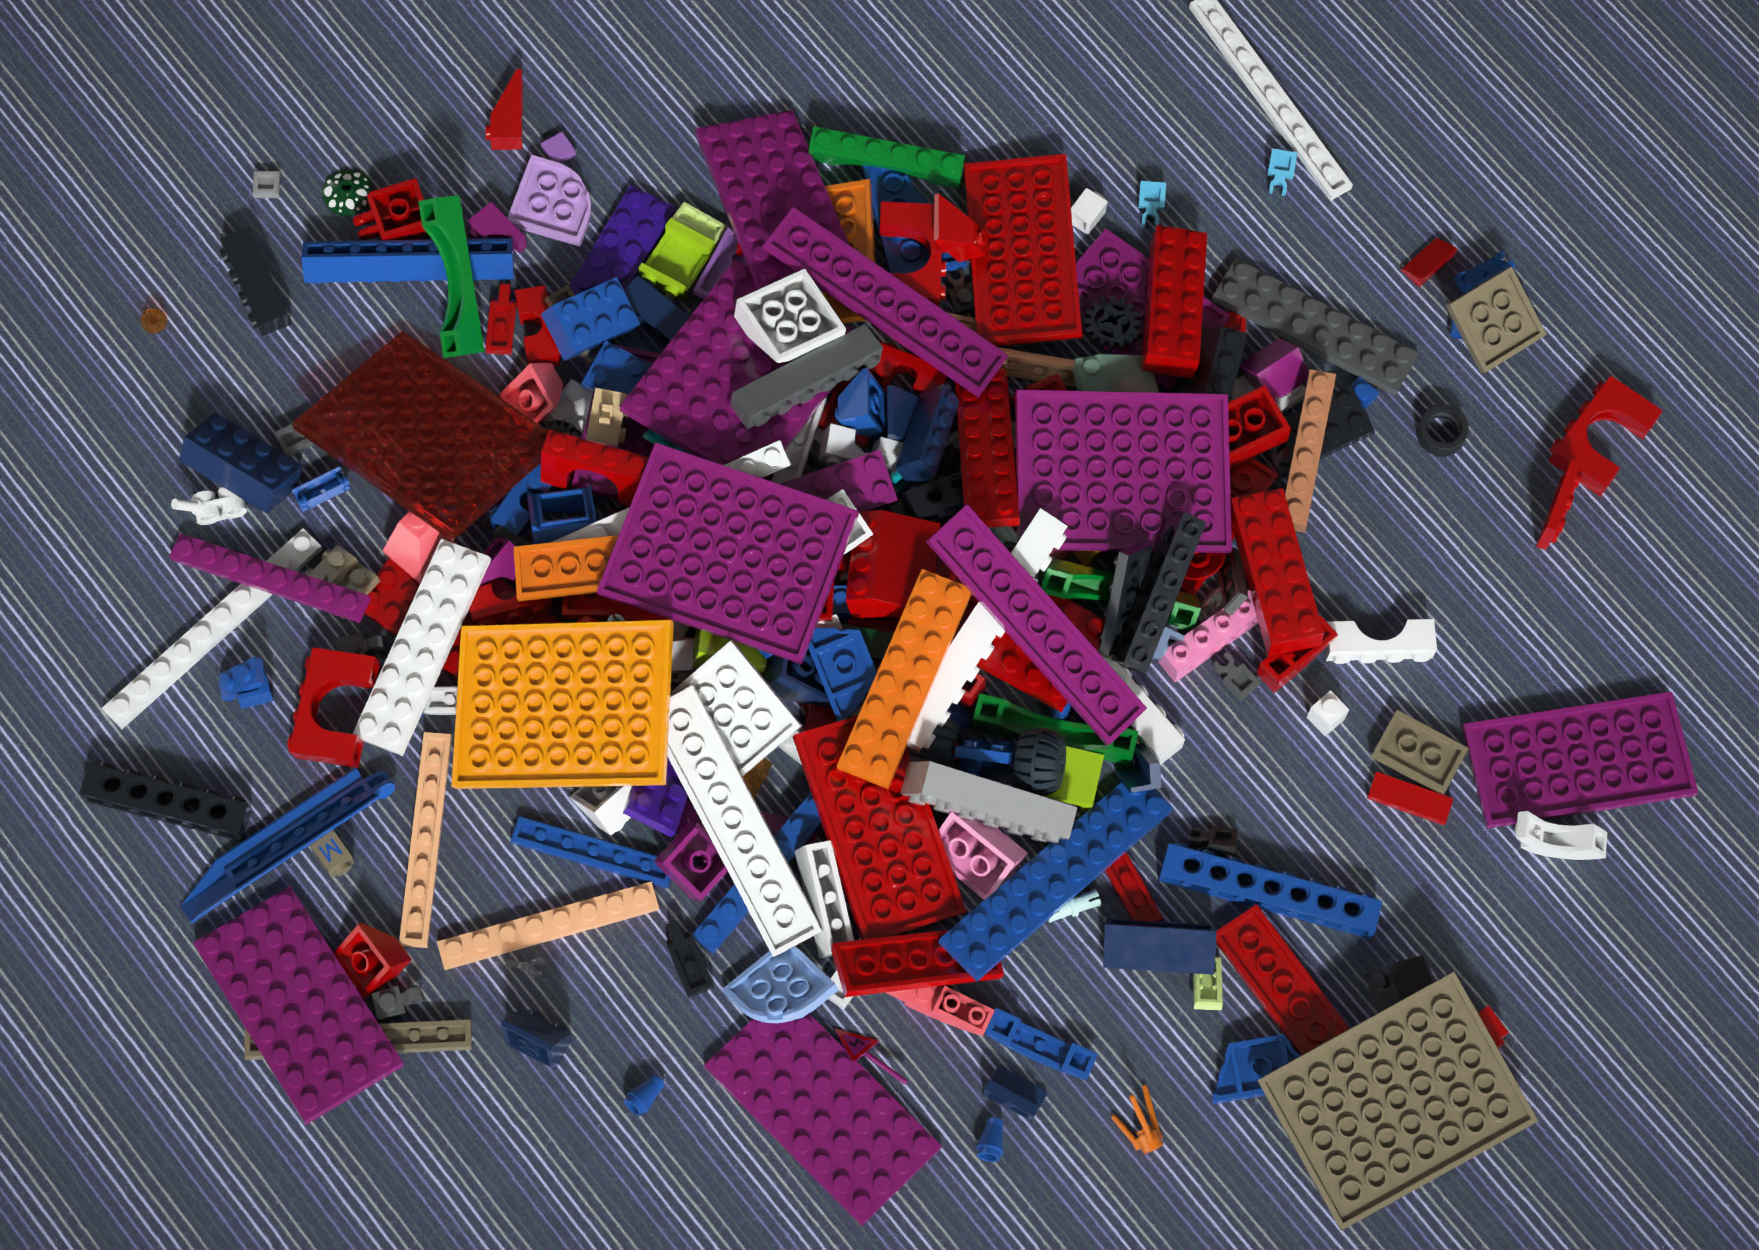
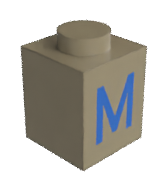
[310,830,354,879]

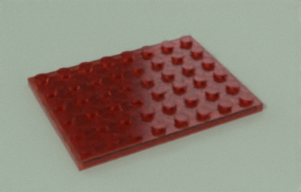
[293,331,548,541]

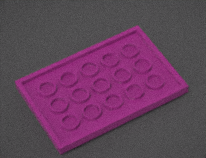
[1076,228,1230,393]

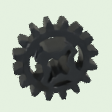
[1083,296,1141,352]

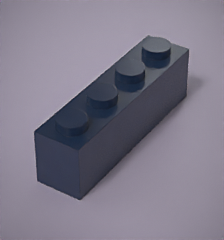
[624,276,692,346]
[895,384,960,486]

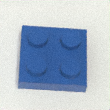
[581,341,652,396]

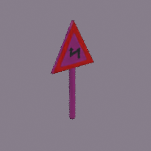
[834,1028,907,1084]

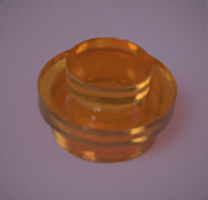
[140,308,167,334]

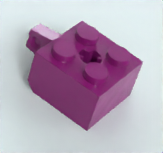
[654,822,728,901]

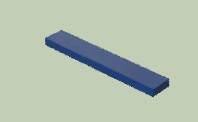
[510,816,671,889]

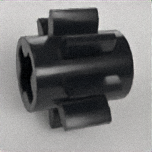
[937,444,961,476]

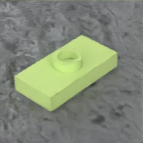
[672,202,728,247]
[1193,957,1223,1010]

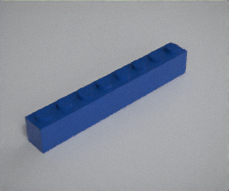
[301,238,514,284]

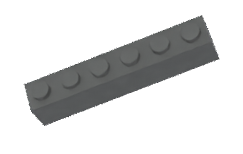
[730,324,883,430]

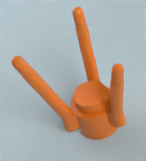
[1111,1084,1164,1155]

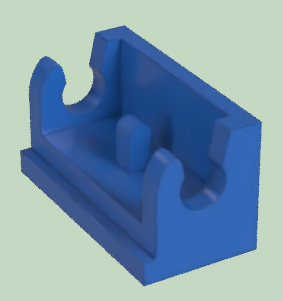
[1453,250,1515,294]

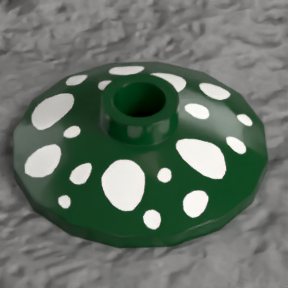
[322,169,373,216]

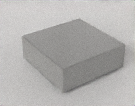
[253,171,281,198]

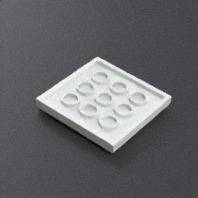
[670,641,803,777]

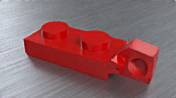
[485,284,517,355]

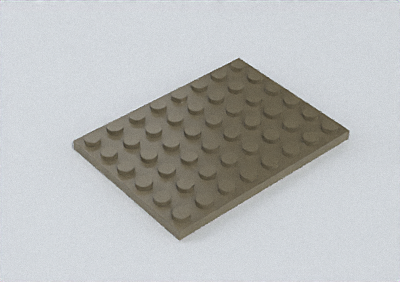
[1257,972,1538,1231]

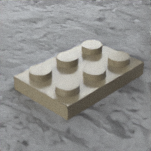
[1371,710,1469,795]

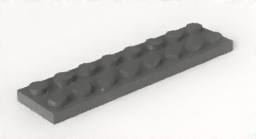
[1212,258,1419,396]

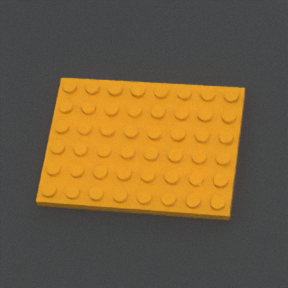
[451,620,674,789]

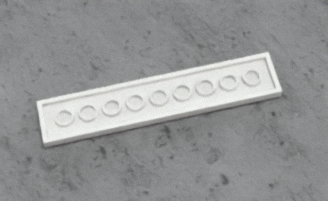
[667,685,822,957]

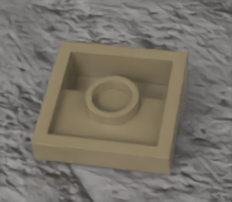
[305,545,380,619]

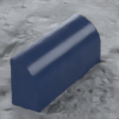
[1103,918,1217,975]

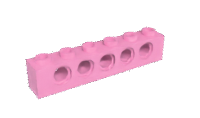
[1158,590,1258,683]

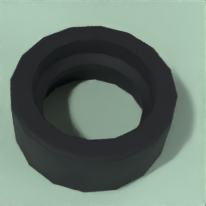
[1417,404,1469,457]

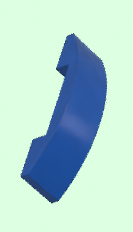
[984,1008,1098,1080]

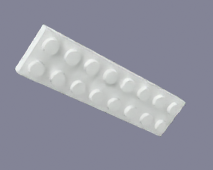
[353,539,491,756]

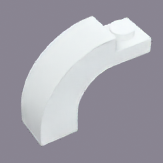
[1515,811,1607,860]

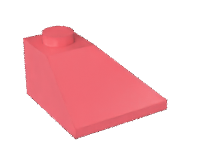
[499,363,563,437]
[383,503,456,584]

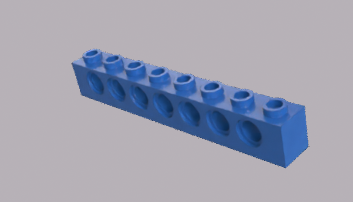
[1158,842,1382,939]

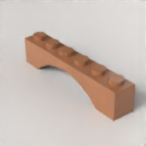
[1285,369,1336,533]

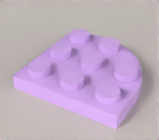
[507,155,591,247]

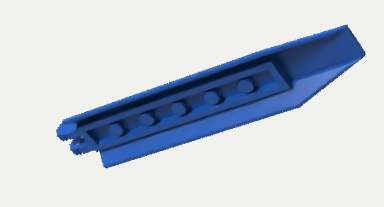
[180,767,395,923]

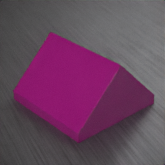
[1239,338,1309,402]

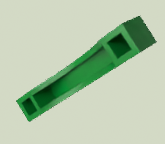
[808,127,965,189]
[418,195,484,358]
[1037,558,1201,631]
[971,694,1139,766]

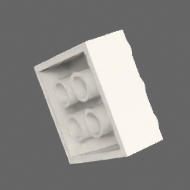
[734,269,846,363]

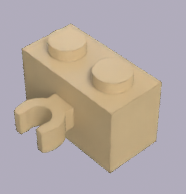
[586,388,629,448]

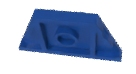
[808,628,877,721]
[1212,1034,1300,1104]

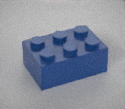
[541,277,640,361]

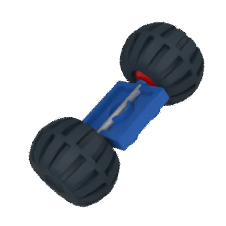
[909,718,1067,796]

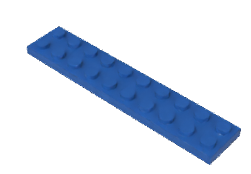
[939,782,1173,982]

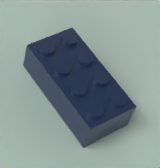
[179,413,303,514]

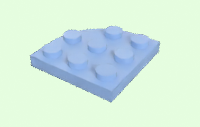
[722,946,838,1023]

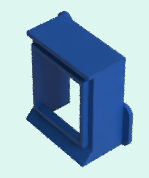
[527,484,597,544]

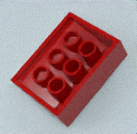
[846,510,941,618]

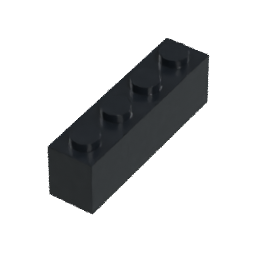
[219,227,291,336]

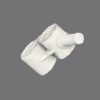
[171,487,247,525]

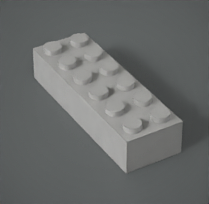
[901,761,1077,843]

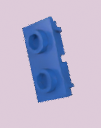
[291,466,350,512]

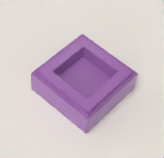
[540,132,576,163]

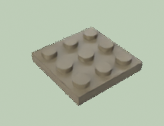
[1445,267,1547,373]

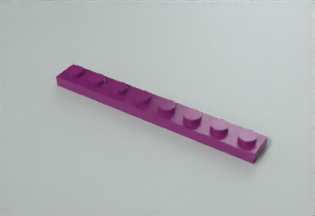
[169,534,371,623]

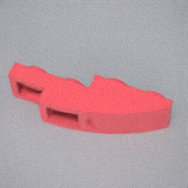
[885,986,995,1036]

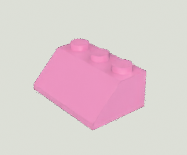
[938,811,1028,900]

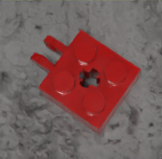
[353,178,430,241]

